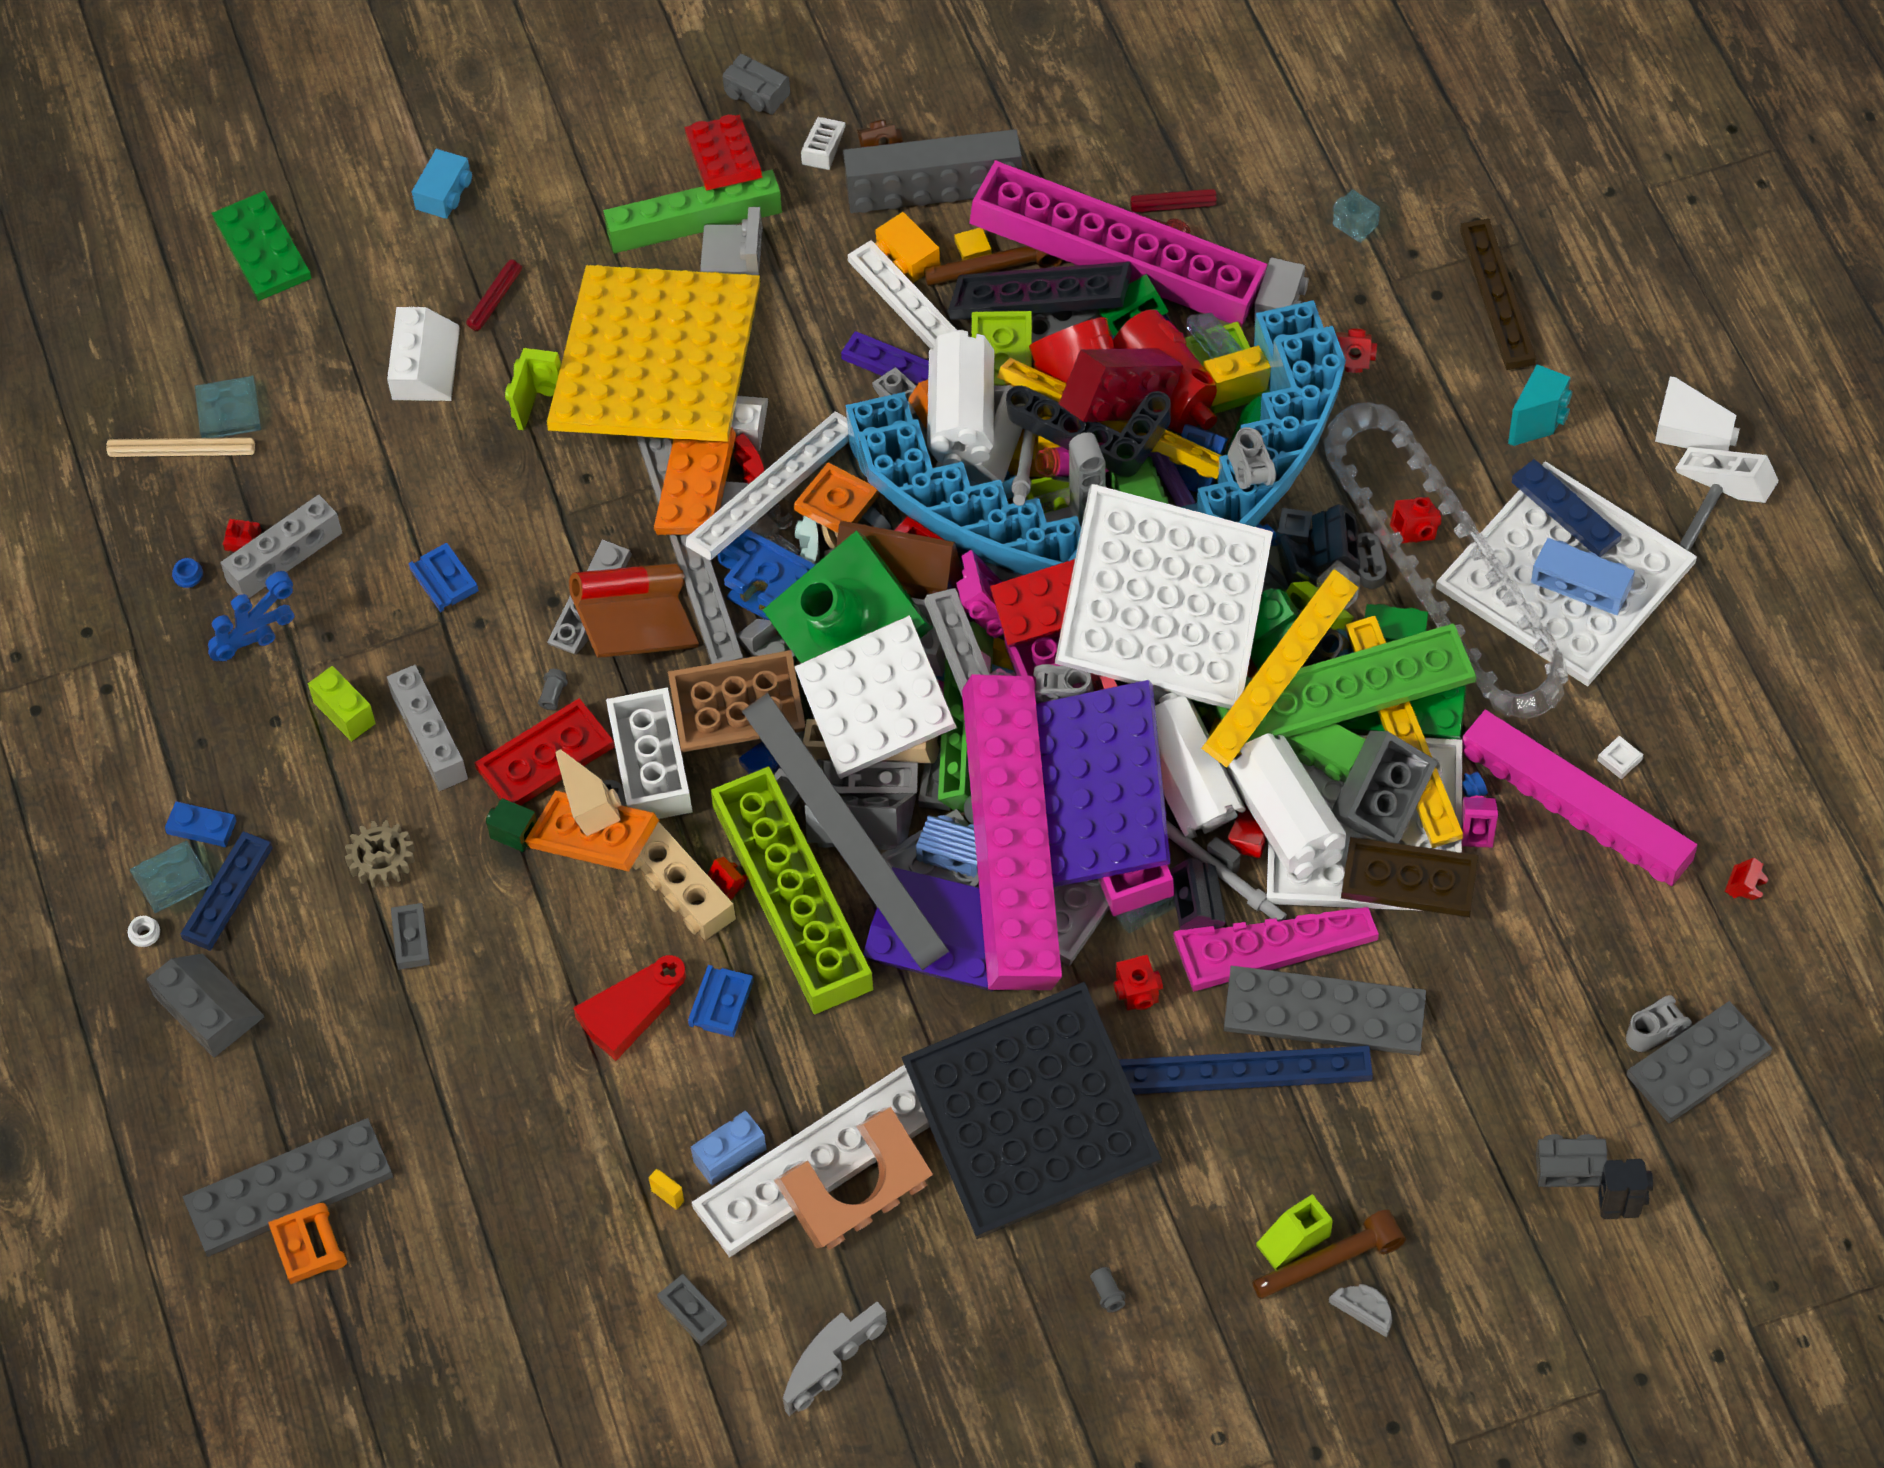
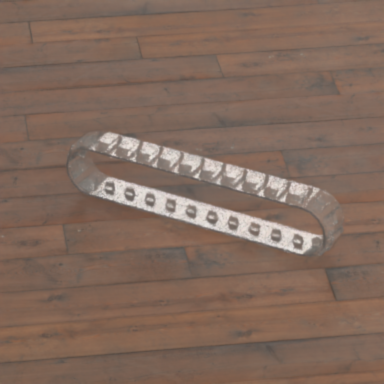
[1324,402,1569,720]

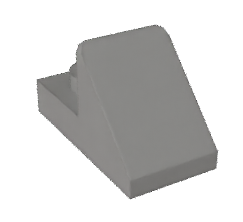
[736,619,798,663]

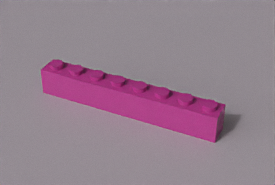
[1462,709,1698,886]

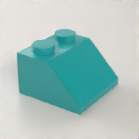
[1508,364,1573,446]

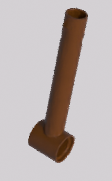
[924,246,1063,286]
[1252,1209,1406,1299]

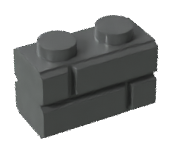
[722,53,790,115]
[1536,1134,1607,1187]

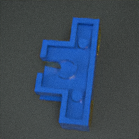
[718,529,815,620]

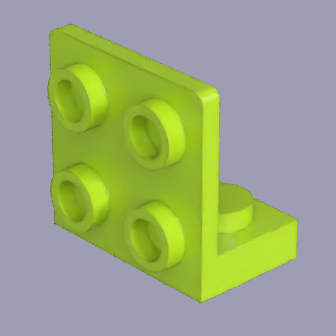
[505,348,561,430]

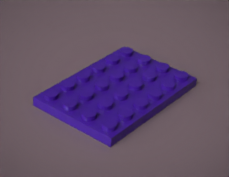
[1036,680,1171,888]

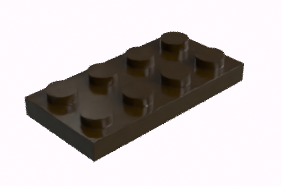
[1341,837,1479,917]

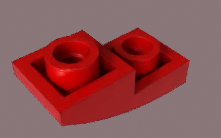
[734,433,765,484]

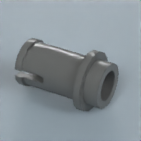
[538,669,568,710]
[1090,1267,1126,1313]

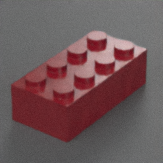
[1059,348,1184,422]

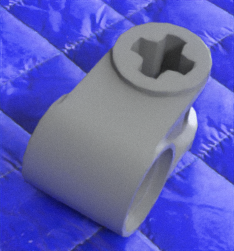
[1228,427,1276,489]
[1034,664,1094,704]
[1626,995,1692,1052]

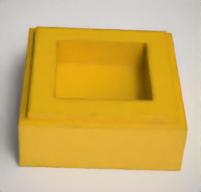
[954,228,991,260]
[649,1169,684,1210]

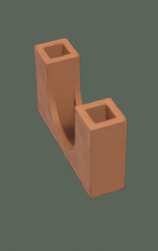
[774,1107,933,1250]

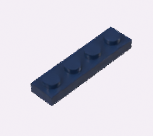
[1512,459,1622,557]
[180,831,273,951]

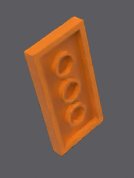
[654,427,736,535]
[525,790,659,872]

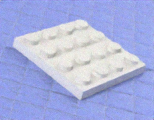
[795,616,957,779]

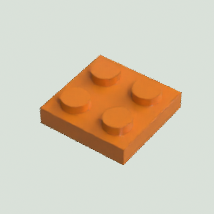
[794,462,879,533]

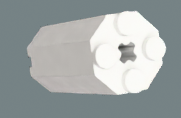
[927,330,994,466]
[1155,692,1246,839]
[1227,733,1346,879]

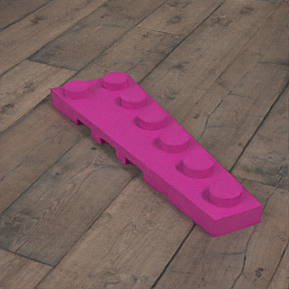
[1173,907,1379,992]

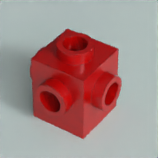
[1336,328,1377,373]
[1390,497,1441,543]
[1114,955,1163,1011]

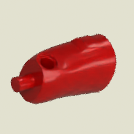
[1113,310,1217,433]
[1029,317,1114,433]

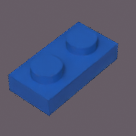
[165,801,237,847]

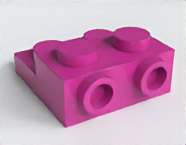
[956,550,1004,638]

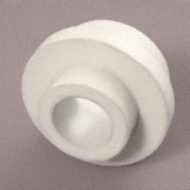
[128,916,160,947]

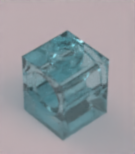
[1333,189,1380,243]

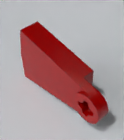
[573,955,686,1061]

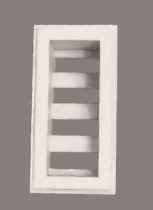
[801,117,846,170]

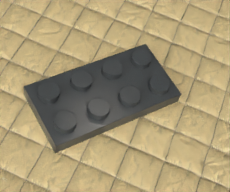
[1626,1001,1773,1124]

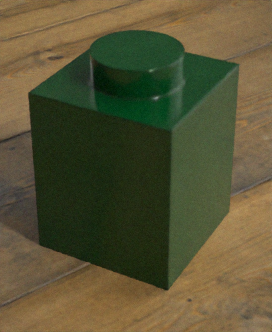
[486,798,537,852]

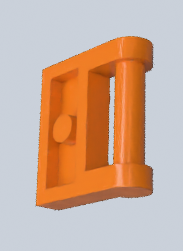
[268,1203,347,1284]

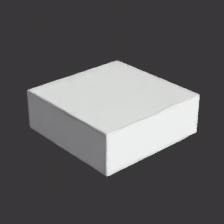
[1597,736,1643,779]

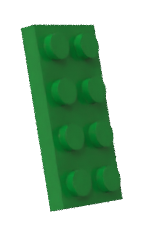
[211,191,312,301]
[1336,685,1467,740]

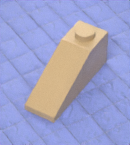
[555,749,621,836]

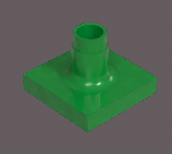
[763,530,933,663]

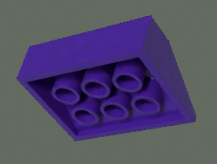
[863,867,993,992]

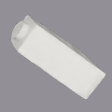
[1655,376,1740,451]

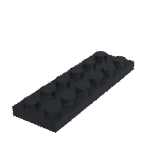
[948,262,1132,320]

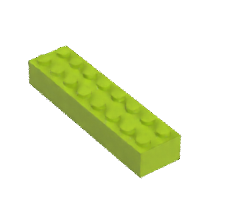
[711,766,873,1015]

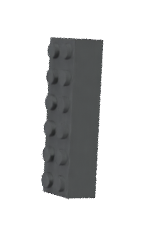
[843,129,1022,213]

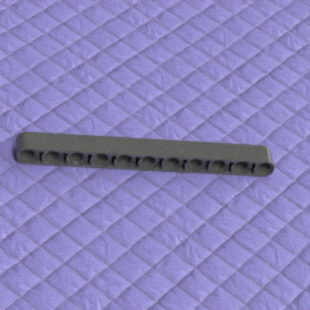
[742,692,949,971]

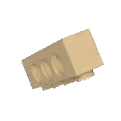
[632,822,736,941]

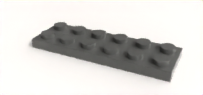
[1223,966,1426,1056]
[183,1118,393,1257]

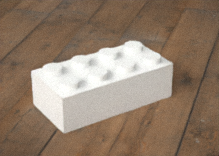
[606,687,692,819]

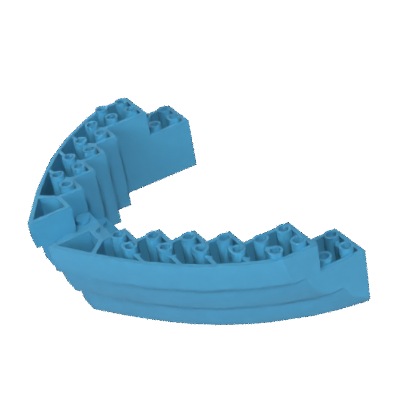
[846,300,1346,575]

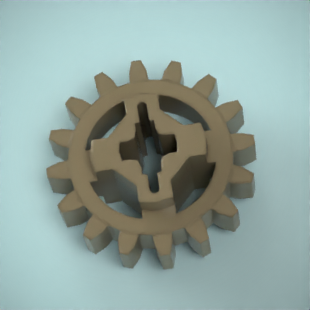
[345,820,415,887]

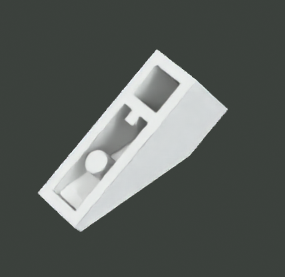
[1675,447,1778,503]

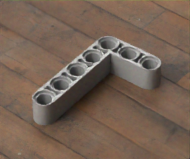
[1044,432,1105,527]

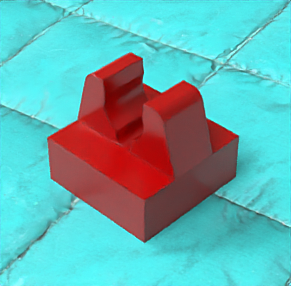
[223,519,262,552]
[707,856,748,901]
[1725,857,1768,900]

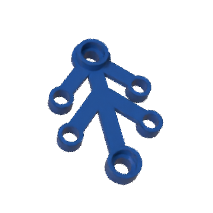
[208,571,295,661]

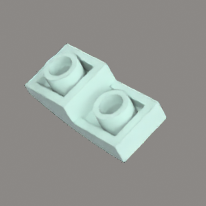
[795,516,820,565]

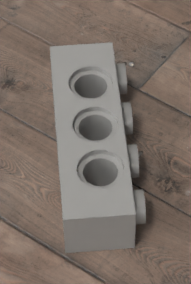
[220,495,342,598]
[387,665,468,791]

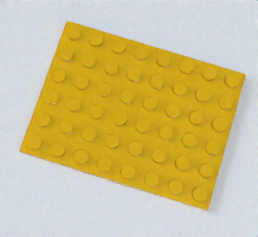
[547,265,760,442]

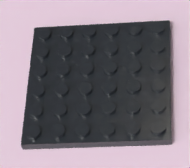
[901,982,1162,1239]

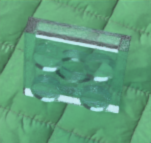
[195,376,261,438]
[129,840,212,913]

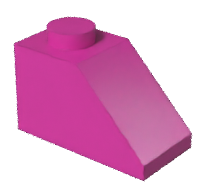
[1462,796,1498,848]

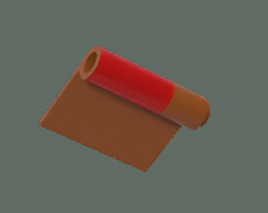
[569,563,699,658]

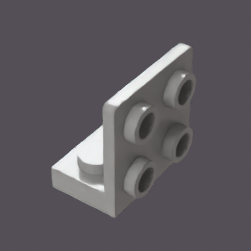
[700,207,763,275]

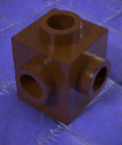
[857,119,903,148]

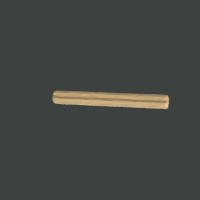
[106,437,255,457]

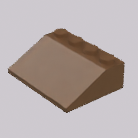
[668,650,806,752]

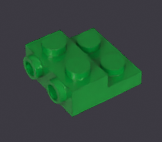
[1250,588,1300,670]

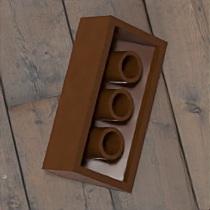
[836,521,964,600]

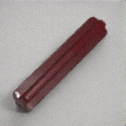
[1130,189,1217,212]
[466,259,522,331]

